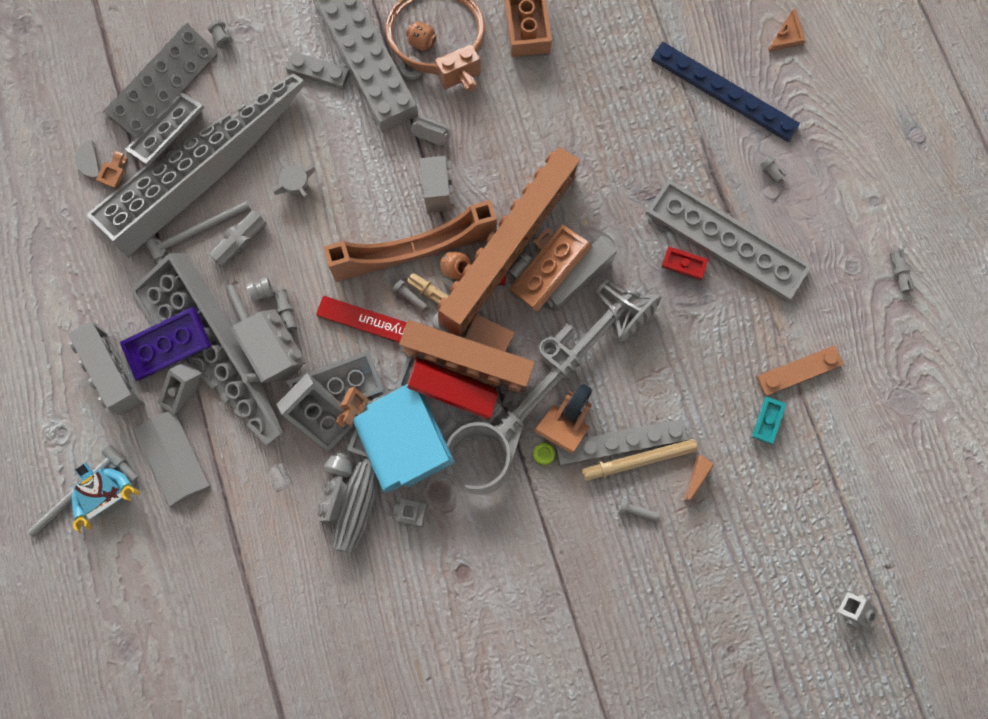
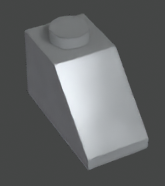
[158,362,202,415]

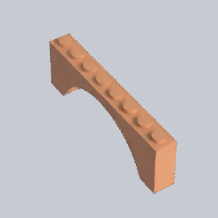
[323,200,497,282]

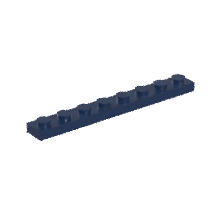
[651,41,800,142]

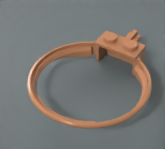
[385,0,485,92]

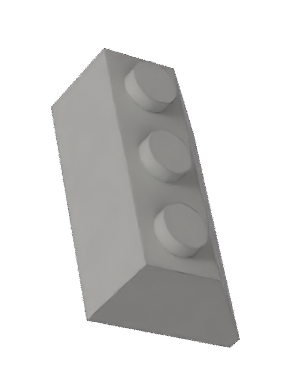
[230,309,307,383]

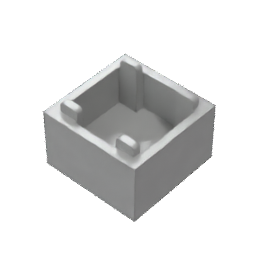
[420,156,454,213]

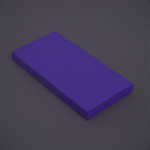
[120,307,212,381]

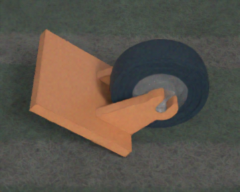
[534,384,592,454]

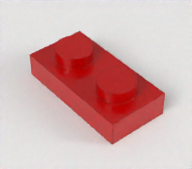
[661,246,708,281]

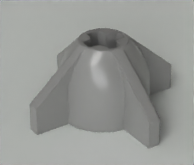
[272,157,316,199]

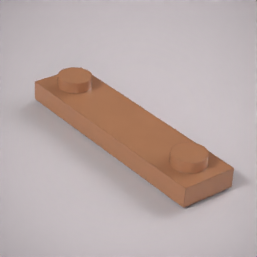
[756,345,844,397]

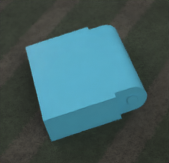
[353,384,455,492]

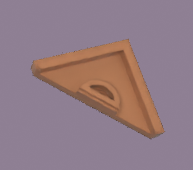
[768,9,806,52]

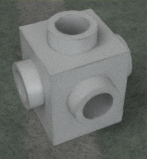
[837,592,878,630]

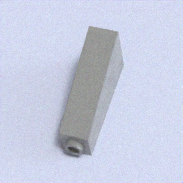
[545,236,617,311]

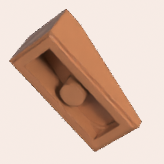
[684,455,714,502]

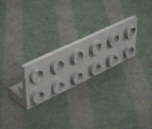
[102,23,217,138]

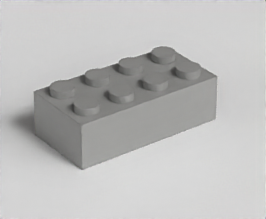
[68,321,144,416]

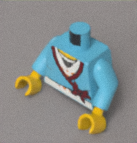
[72,463,139,533]

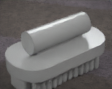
[411,116,451,146]

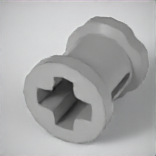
[208,20,233,48]

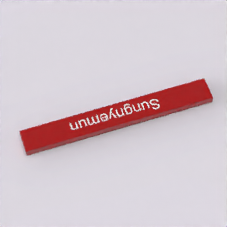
[316,295,407,343]

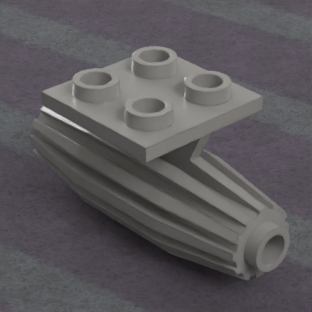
[317,459,378,554]

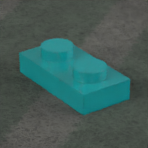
[751,396,786,445]

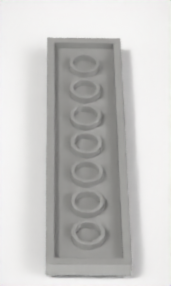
[646,179,812,301]

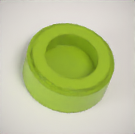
[533,443,555,465]

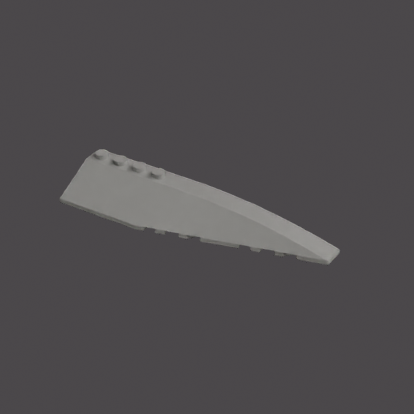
[86,73,306,257]

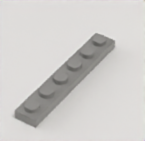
[555,419,688,466]

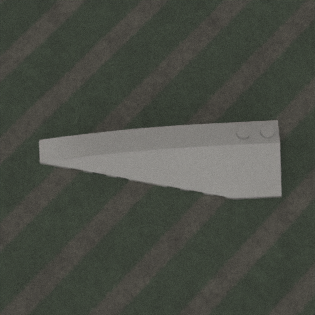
[130,253,283,445]

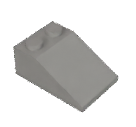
[277,373,354,452]

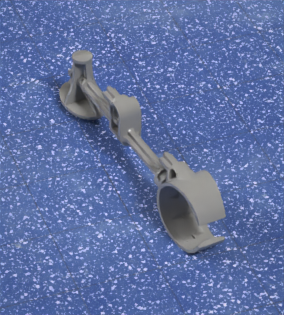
[446,280,662,495]

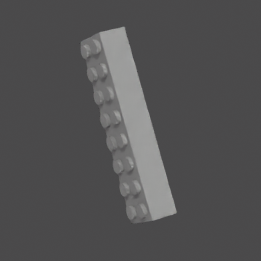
[313,0,418,133]

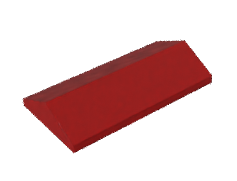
[407,356,498,420]

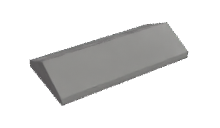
[125,92,205,166]
[287,350,384,403]
[134,411,211,507]

